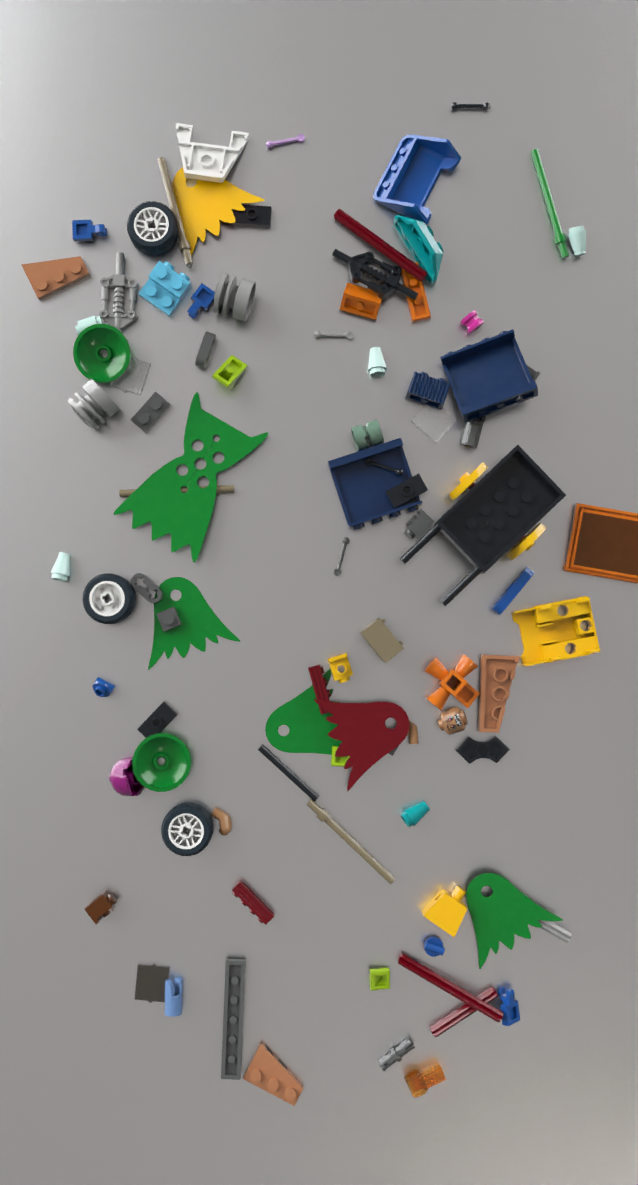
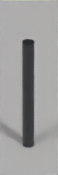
[258,744,319,802]

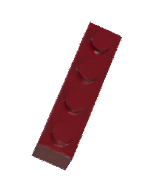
[308,664,332,714]
[232,880,275,925]

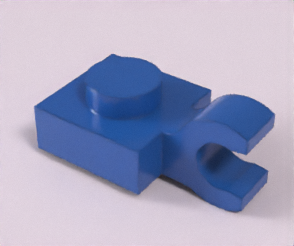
[72,220,107,242]
[187,283,215,319]
[498,987,520,1026]

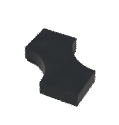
[455,736,510,764]

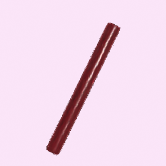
[334,209,428,282]
[398,954,504,1022]

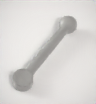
[314,331,354,340]

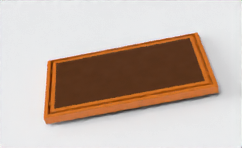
[563,503,638,583]

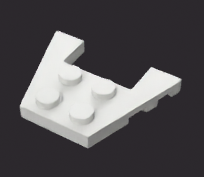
[176,123,249,183]

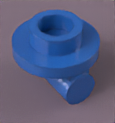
[93,677,115,697]
[424,936,445,957]

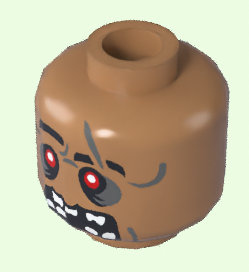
[438,707,468,735]

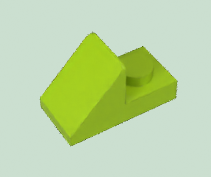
[212,355,248,390]

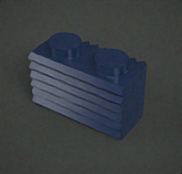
[405,372,451,410]

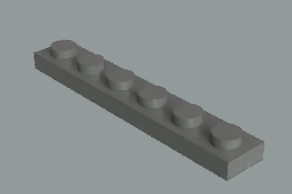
[221,959,246,1080]

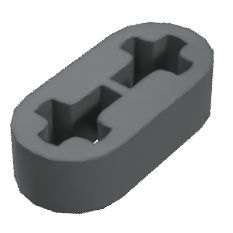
[195,331,216,368]
[131,573,163,604]

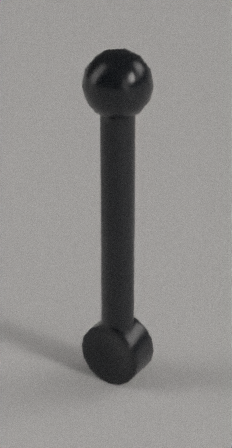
[451,102,490,110]
[365,458,403,476]

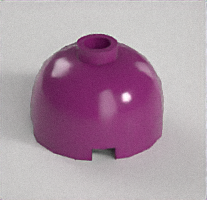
[109,757,144,796]

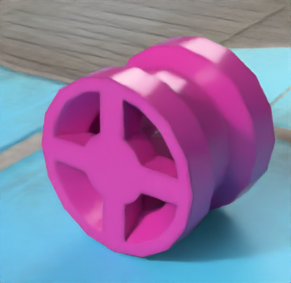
[460,310,485,334]

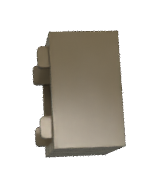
[360,618,404,663]

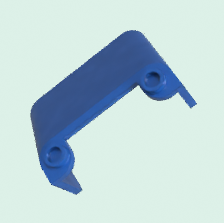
[373,134,461,225]

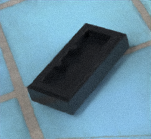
[233,205,272,227]
[385,473,428,509]
[137,701,178,738]

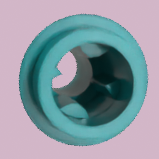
[400,801,430,828]

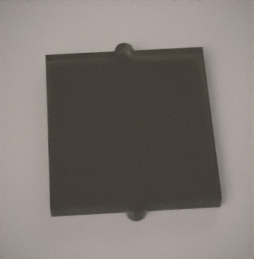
[135,964,170,1003]

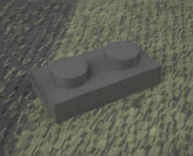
[131,392,171,433]

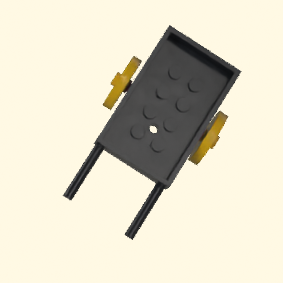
[400,445,566,606]

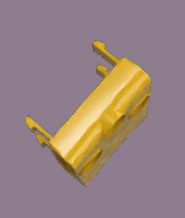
[511,596,600,666]

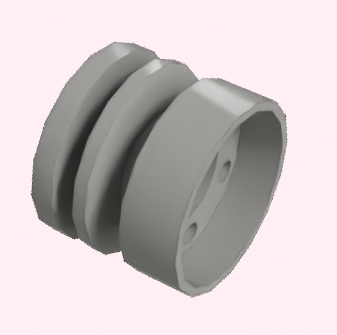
[213,273,256,321]
[68,379,120,430]

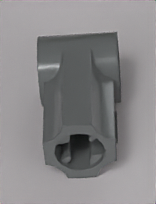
[461,416,486,449]

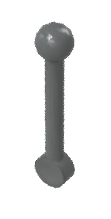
[334,537,350,576]

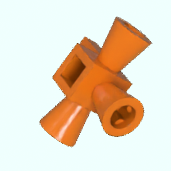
[424,654,480,710]

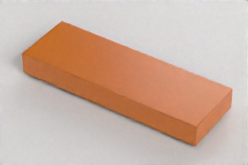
[400,262,431,323]

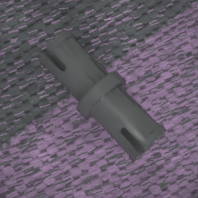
[377,1037,415,1071]

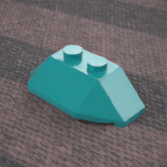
[393,215,444,288]

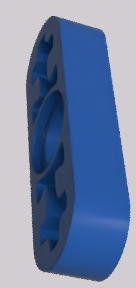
[492,566,534,615]

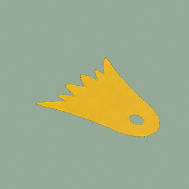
[172,167,265,255]

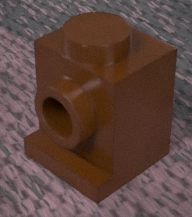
[85,890,117,924]

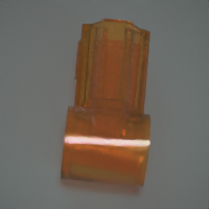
[404,1062,446,1098]

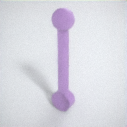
[266,134,305,149]

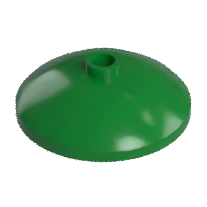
[73,324,131,383]
[132,733,191,792]

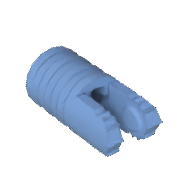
[165,977,182,1017]

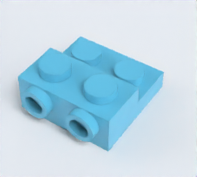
[138,261,192,317]

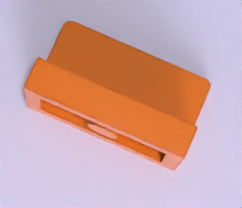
[340,283,382,320]

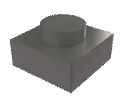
[156,607,182,632]

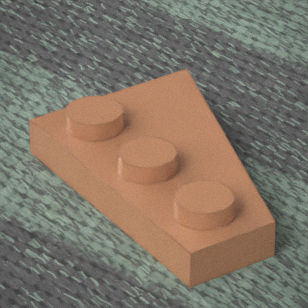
[21,256,90,300]
[243,1041,303,1106]

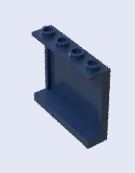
[440,329,538,423]
[328,438,423,530]

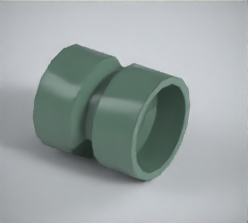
[351,419,384,451]

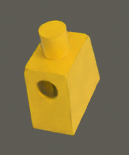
[422,886,467,937]

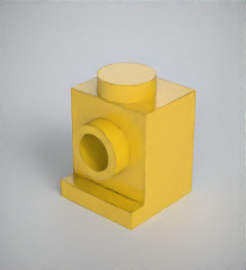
[327,653,353,683]

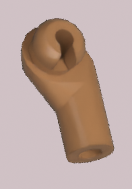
[408,720,419,744]
[211,807,232,836]

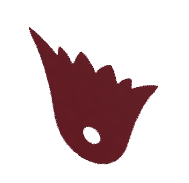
[314,699,409,792]

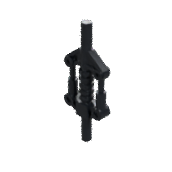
[332,249,419,300]

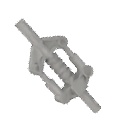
[99,252,139,331]

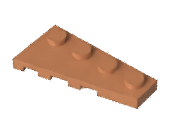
[478,655,520,733]

